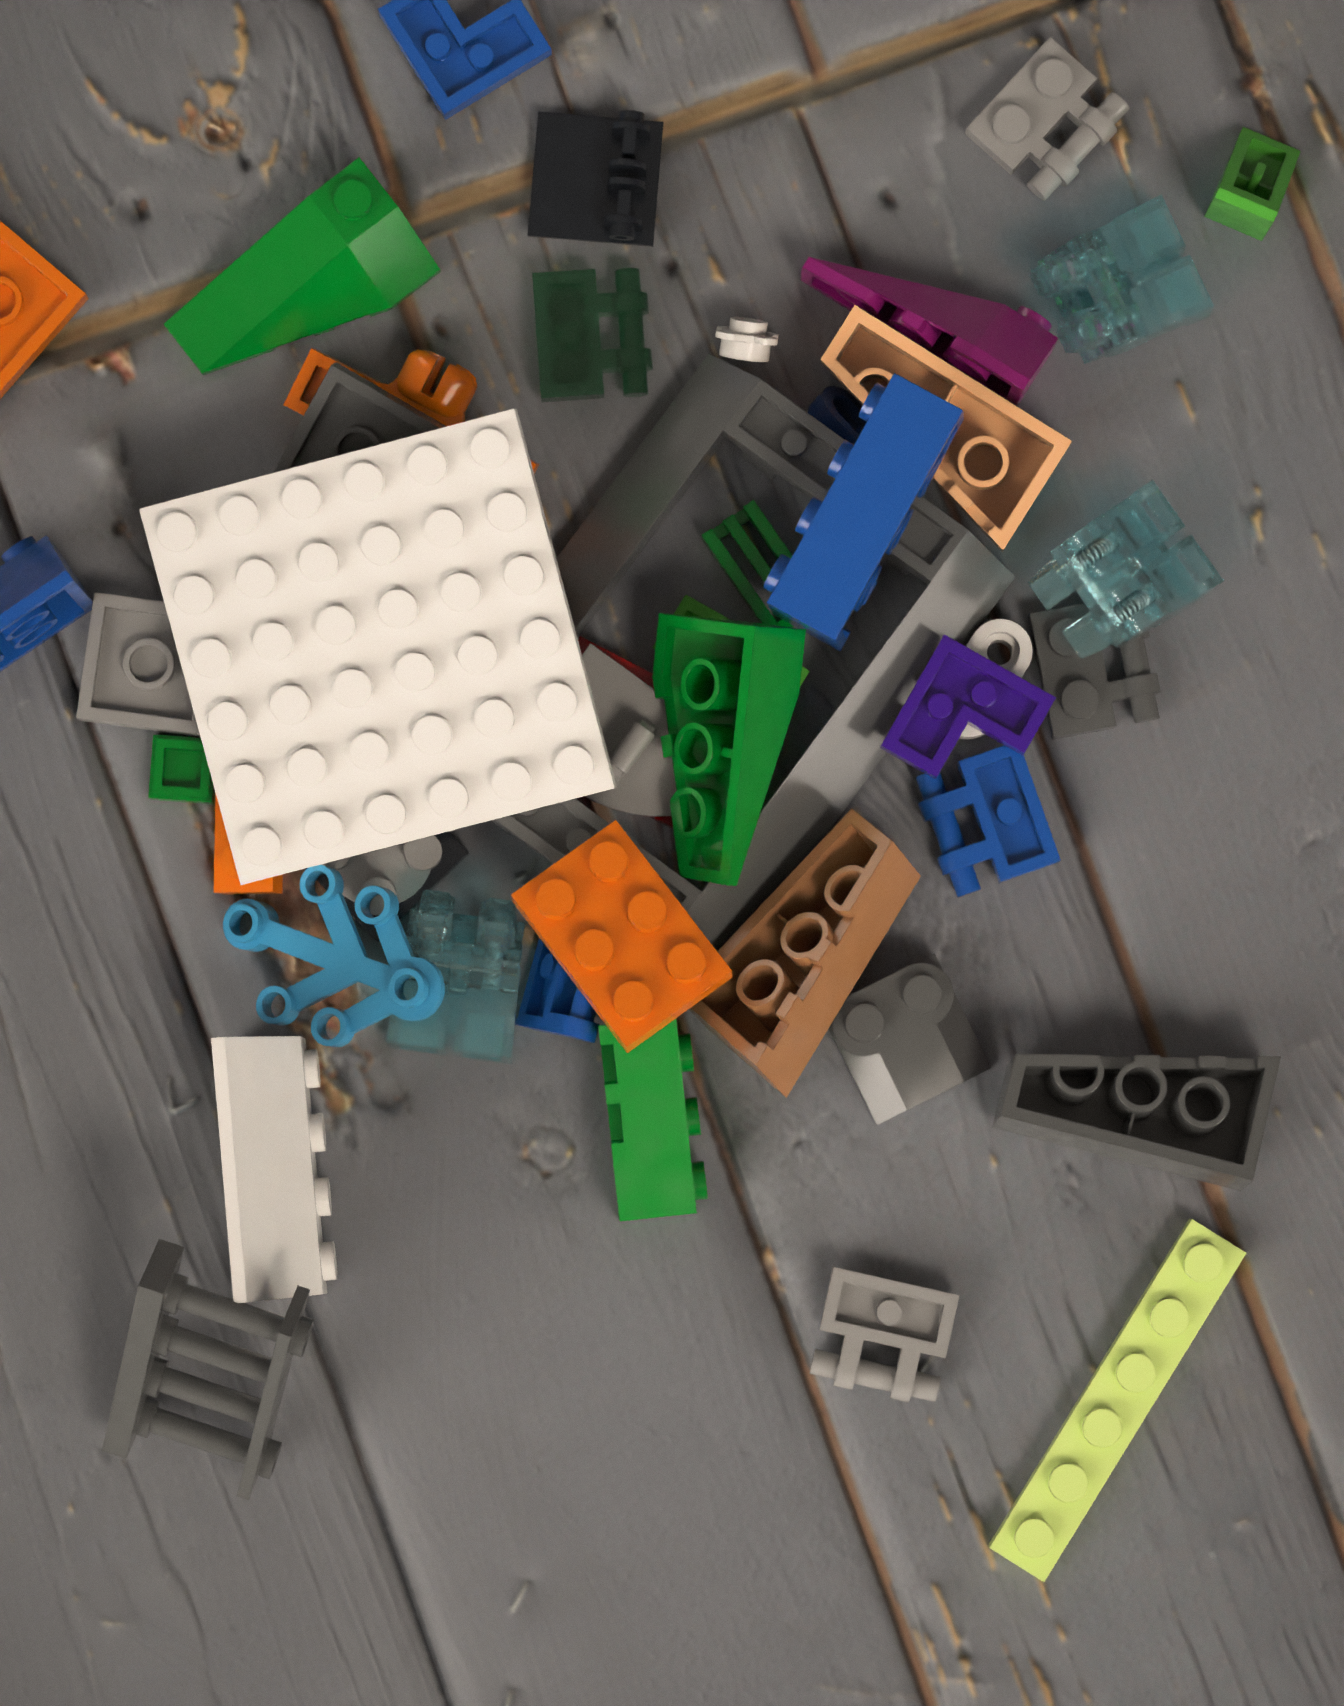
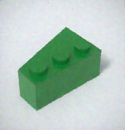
[598,1019,708,1221]

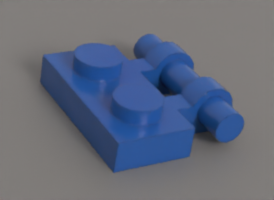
[915,745,1061,898]

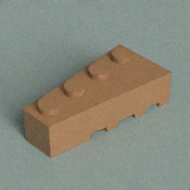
[689,808,921,1098]

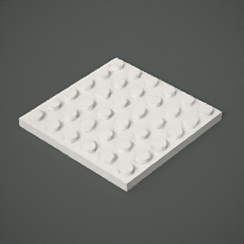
[139,409,617,885]

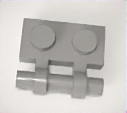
[965,37,1129,201]
[809,1267,960,1403]

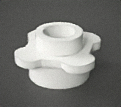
[715,317,779,362]

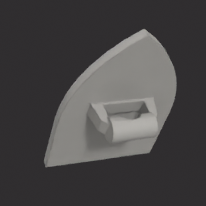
[582,644,677,817]

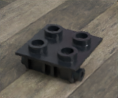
[528,110,664,247]

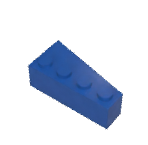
[763,373,964,652]

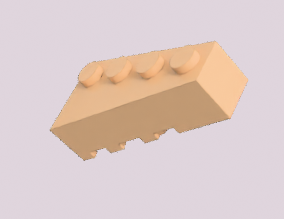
[821,305,1072,552]

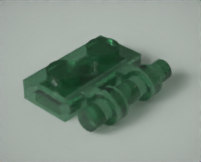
[532,268,653,403]

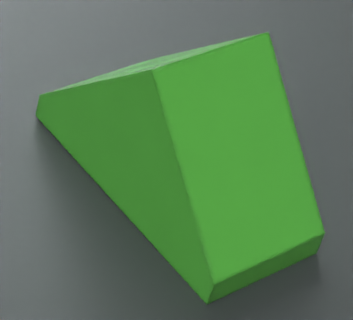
[1204,127,1301,241]

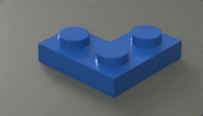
[378,0,552,120]

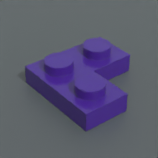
[880,634,1056,779]

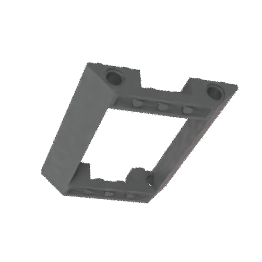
[490,354,1016,952]

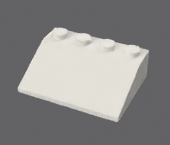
[211,1036,337,1303]

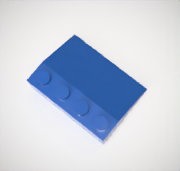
[0,535,93,672]

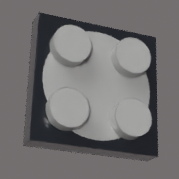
[305,832,469,943]

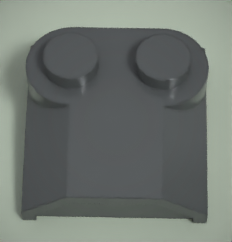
[828,953,991,1125]

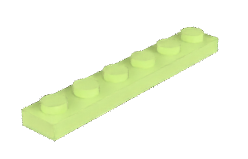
[988,1219,1246,1582]

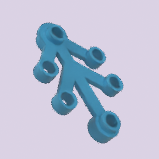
[223,865,445,1047]

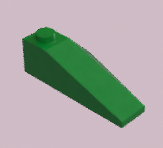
[164,157,441,375]
[652,613,806,886]

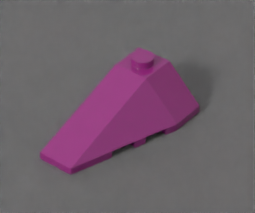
[800,257,1058,406]

